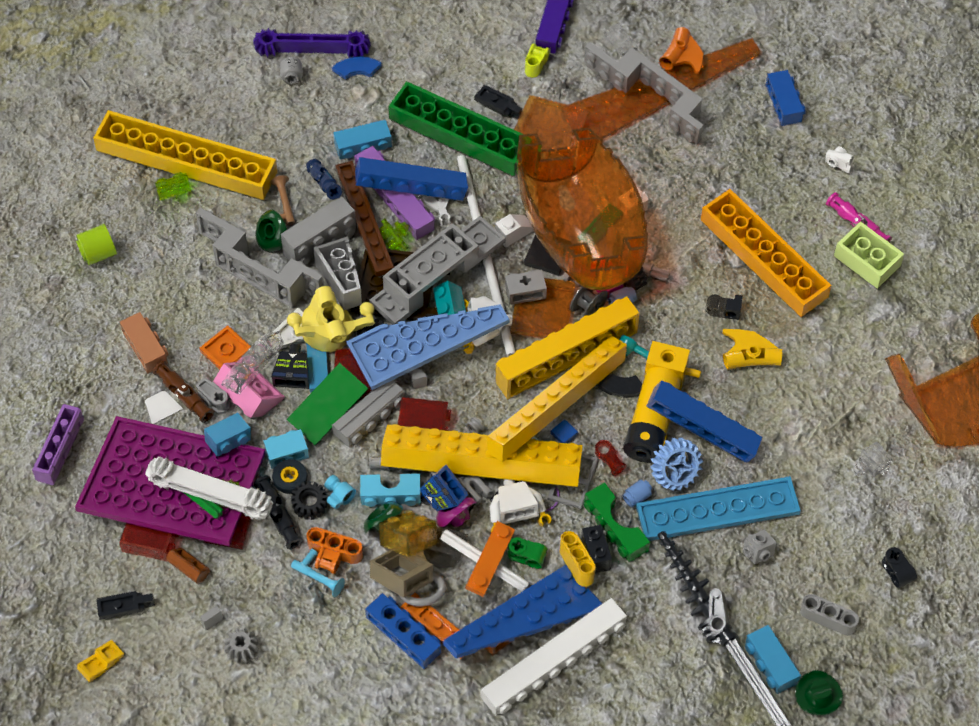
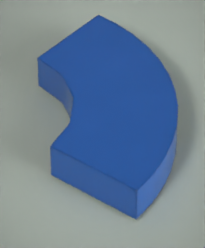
[332,57,382,80]

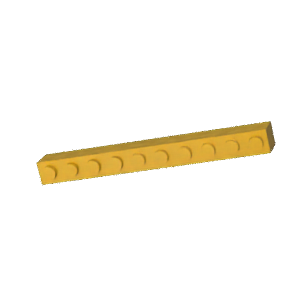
[487,336,627,462]

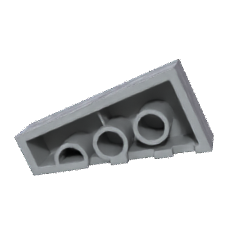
[314,237,362,311]

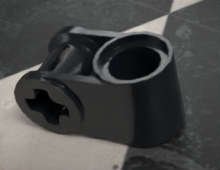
[882,547,917,588]

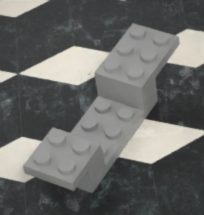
[584,42,704,145]
[196,208,324,308]
[370,216,506,325]

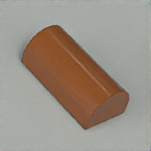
[166,547,210,584]

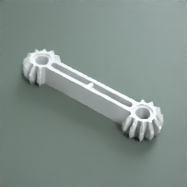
[146,456,273,520]

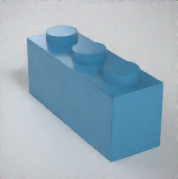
[333,120,392,160]
[745,625,801,694]

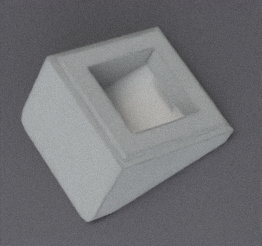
[408,368,427,389]

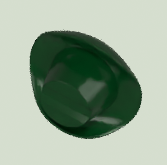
[255,209,287,252]
[364,502,403,534]
[795,670,843,715]

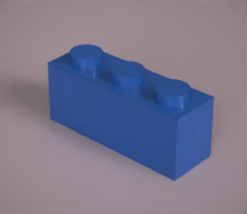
[765,70,805,126]

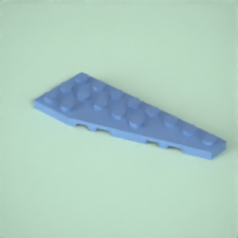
[346,304,510,390]

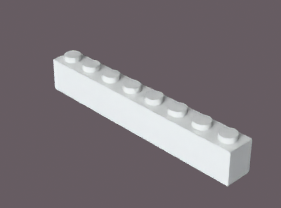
[481,598,627,716]

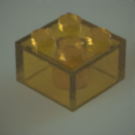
[379,510,437,557]

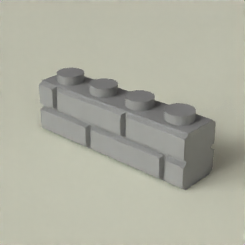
[332,380,405,447]

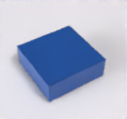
[550,419,578,443]

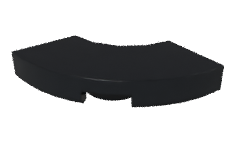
[596,372,642,398]

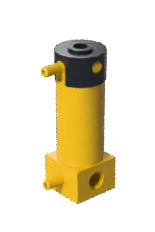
[623,341,701,463]

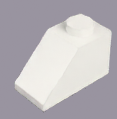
[495,214,536,248]

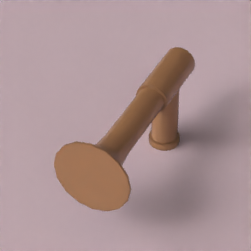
[270,175,295,226]

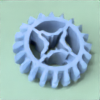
[650,437,703,491]

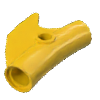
[722,329,782,370]

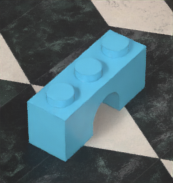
[360,474,421,507]

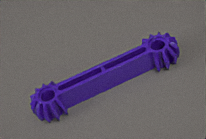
[253,27,371,58]

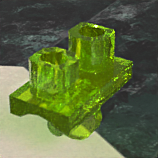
[155,172,191,200]
[379,218,409,251]

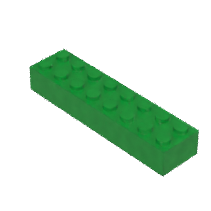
[388,81,532,176]

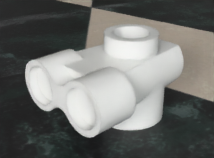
[826,147,854,174]

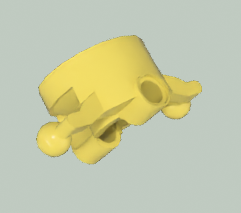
[287,286,375,352]

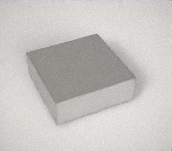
[200,606,223,630]

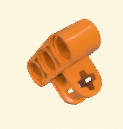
[306,527,363,574]

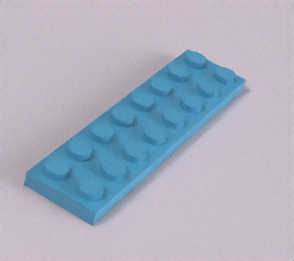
[636,476,801,541]

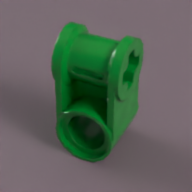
[507,537,548,569]

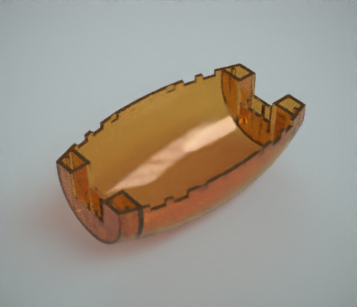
[517,128,648,290]

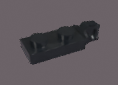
[474,85,522,119]
[96,591,155,620]

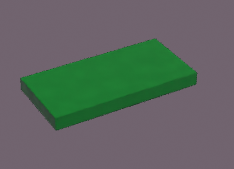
[286,363,368,446]

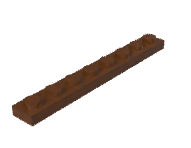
[335,161,394,277]

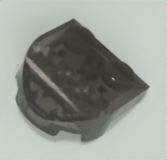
[423,524,469,569]

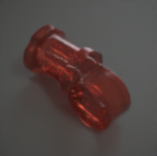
[595,440,627,476]

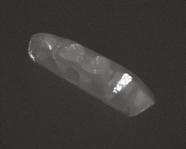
[221,331,284,394]

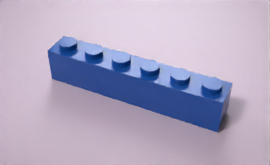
[355,157,468,201]
[646,380,763,463]

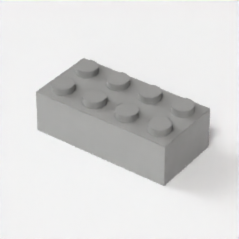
[281,196,357,265]

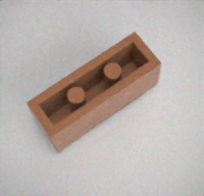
[120,312,169,374]

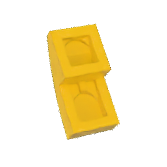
[77,640,124,683]

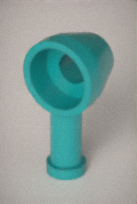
[619,335,649,360]

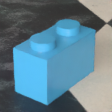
[204,413,251,457]

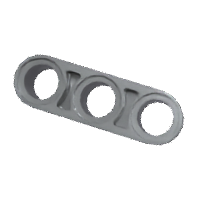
[800,594,859,636]

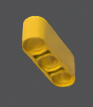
[559,531,596,587]

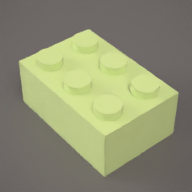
[834,221,904,289]

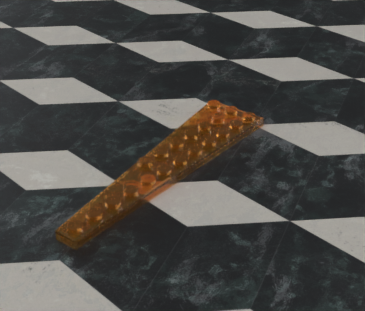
[561,38,760,151]

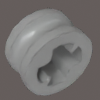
[466,417,485,434]

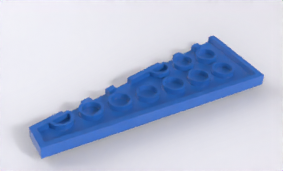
[443,565,602,659]

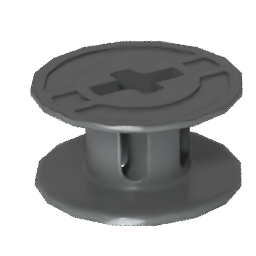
[570,280,608,317]

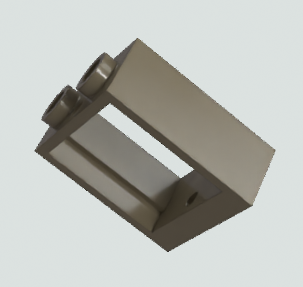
[370,545,433,598]

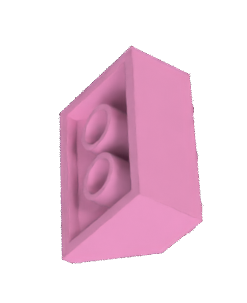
[213,361,285,418]

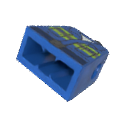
[420,465,469,511]

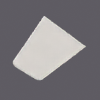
[145,391,183,424]

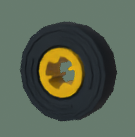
[272,459,308,494]

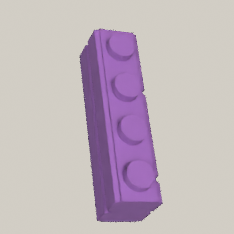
[32,404,84,485]

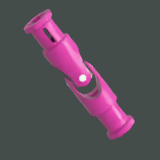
[826,192,892,243]

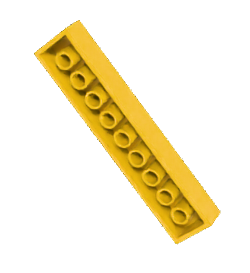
[93,110,278,200]
[381,424,583,487]

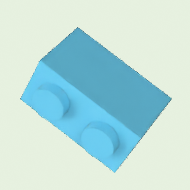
[263,429,309,469]

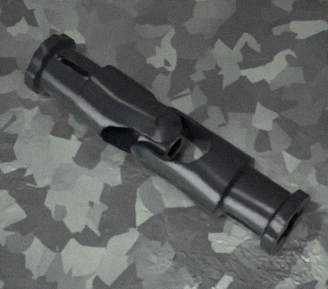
[254,475,303,549]

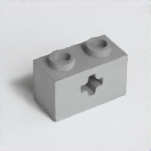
[505,270,547,305]

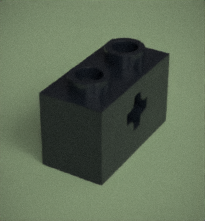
[581,524,612,574]

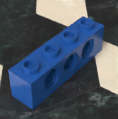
[365,593,441,669]

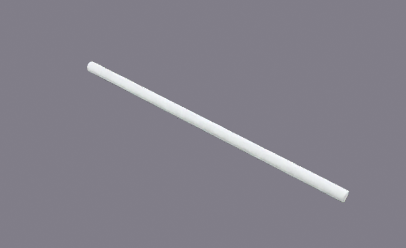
[457,155,515,357]

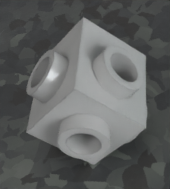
[743,529,777,564]

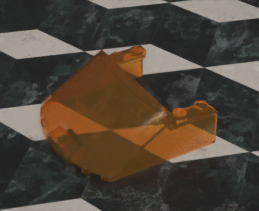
[885,313,979,447]

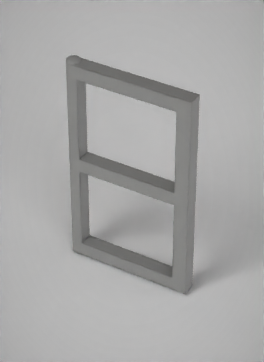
[548,454,598,509]

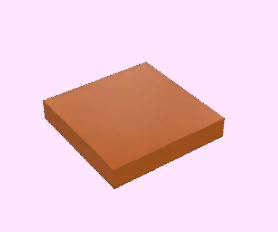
[199,325,253,370]

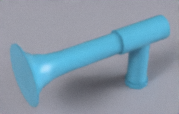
[291,549,345,597]

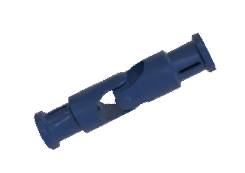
[306,158,342,200]

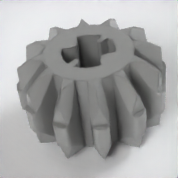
[224,628,259,663]

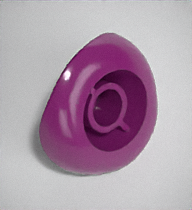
[436,497,477,527]

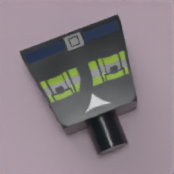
[271,344,309,389]

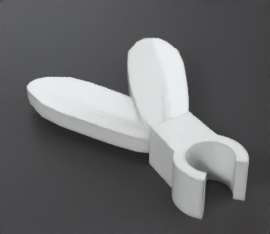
[422,195,450,225]

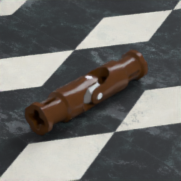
[152,361,215,423]

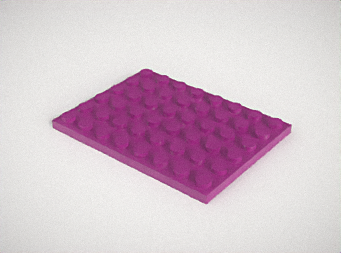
[75,416,266,546]

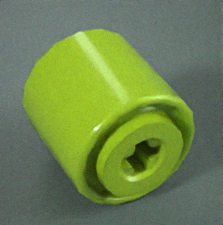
[76,224,117,265]

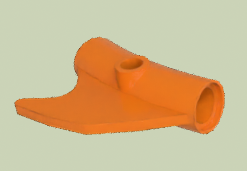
[659,27,703,74]

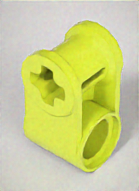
[525,43,550,78]

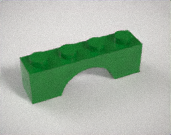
[583,482,650,563]

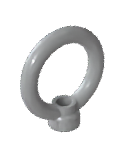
[393,572,446,606]

